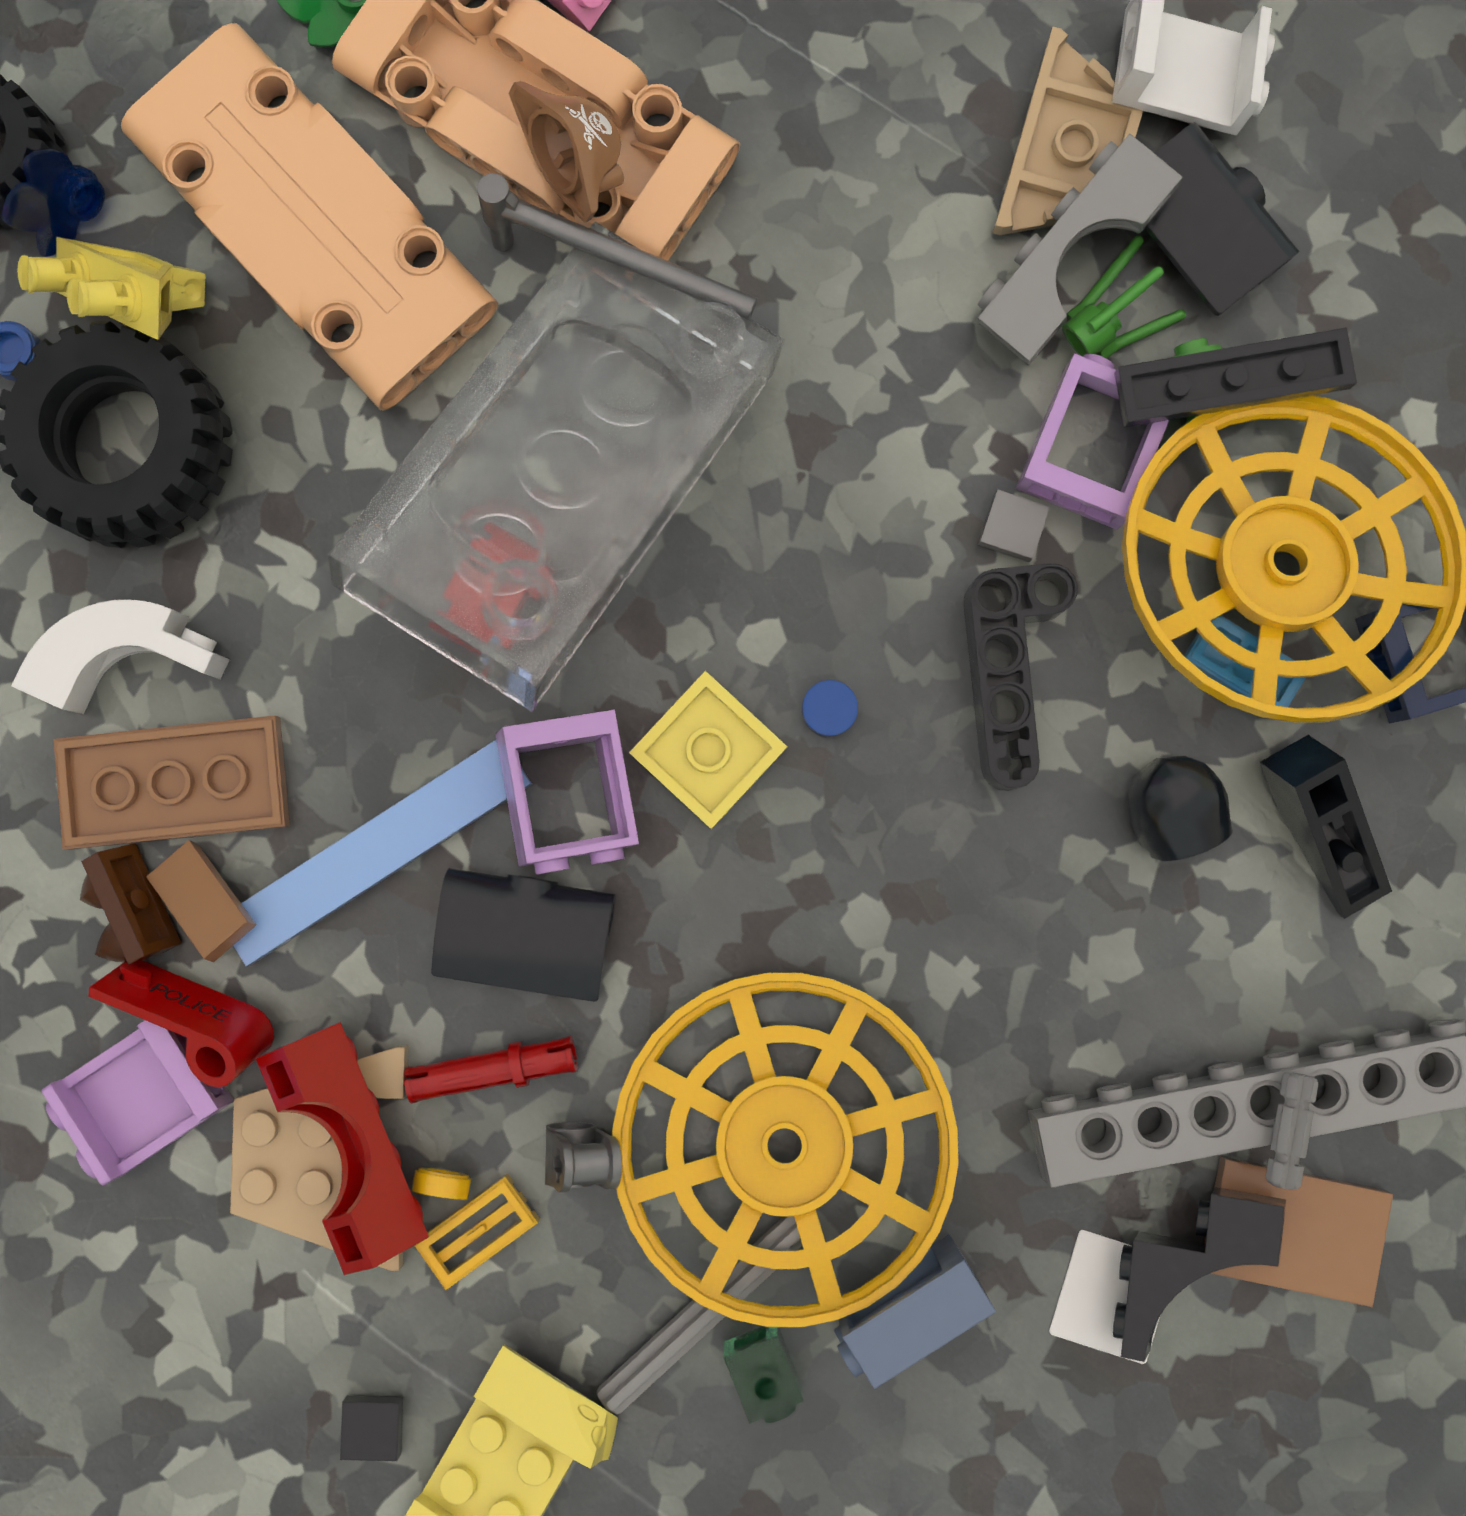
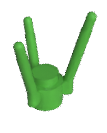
[1062,236,1186,359]

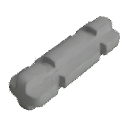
[1266,1072,1318,1190]

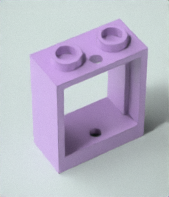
[1015,353,1169,530]
[495,710,639,875]

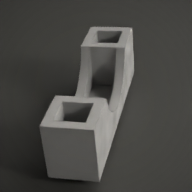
[977,133,1183,365]

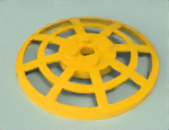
[1122,396,1466,723]
[612,973,958,1327]

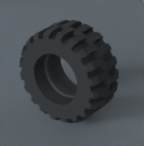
[0,321,233,548]

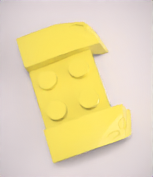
[405,1345,618,1516]

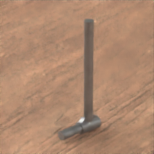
[477,173,758,320]

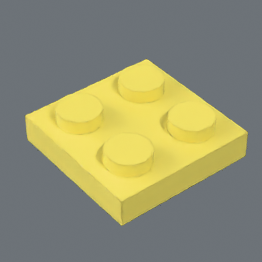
[629,671,788,829]

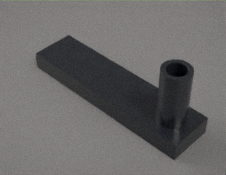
[1114,327,1357,428]

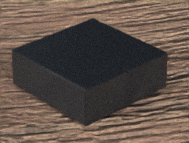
[340,1396,403,1461]

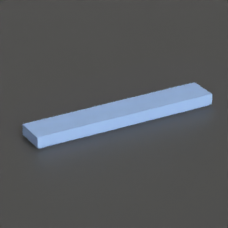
[233,740,533,966]

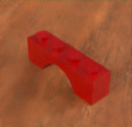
[256,1022,429,1275]

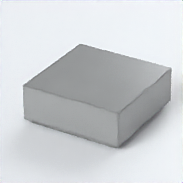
[978,490,1050,562]

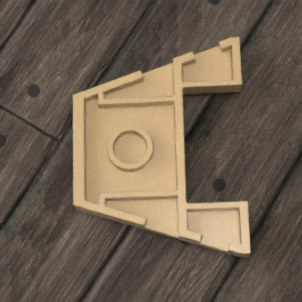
[230,1045,409,1271]

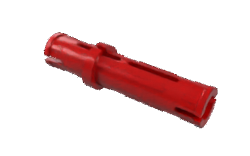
[404,1036,578,1104]

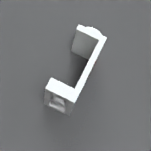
[1112,0,1275,136]

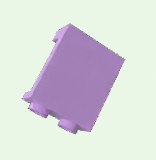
[42,1020,234,1186]

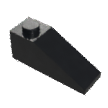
[1260,735,1392,919]

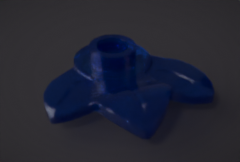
[2,149,105,257]

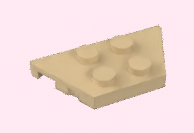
[992,26,1143,235]

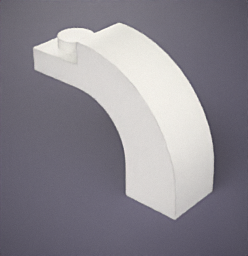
[11,599,230,714]

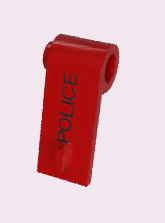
[88,960,274,1088]

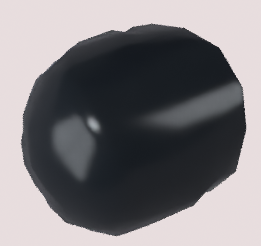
[1128,756,1233,861]

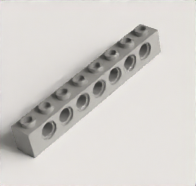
[1028,1019,1466,1188]

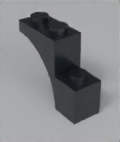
[1113,1187,1286,1362]

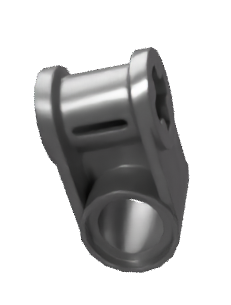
[545,1122,622,1192]

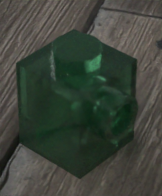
[724,1326,804,1424]

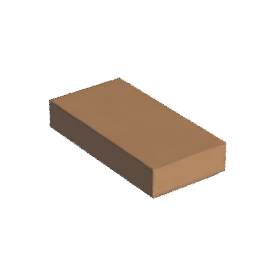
[146,840,256,963]

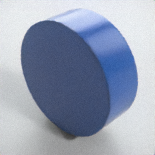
[0,321,40,380]
[802,680,858,737]

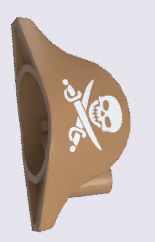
[508,81,624,223]

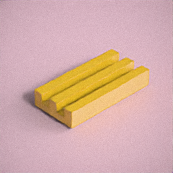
[414,1173,540,1290]

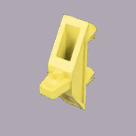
[17,237,206,340]

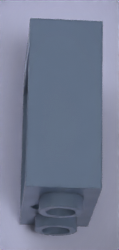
[834,1234,996,1389]

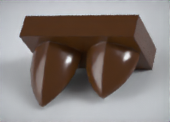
[80,843,182,964]

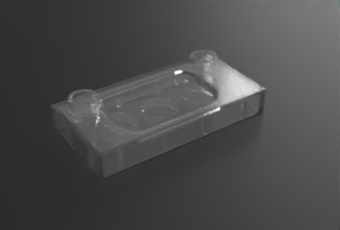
[328,222,785,712]

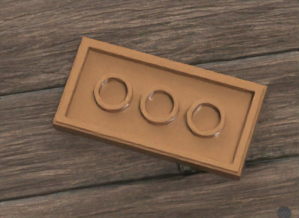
[54,716,290,850]

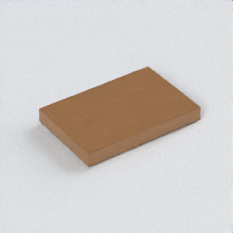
[1204,1156,1393,1307]

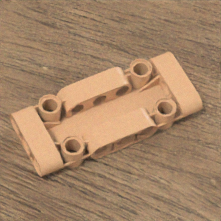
[332,0,740,261]
[121,23,498,411]

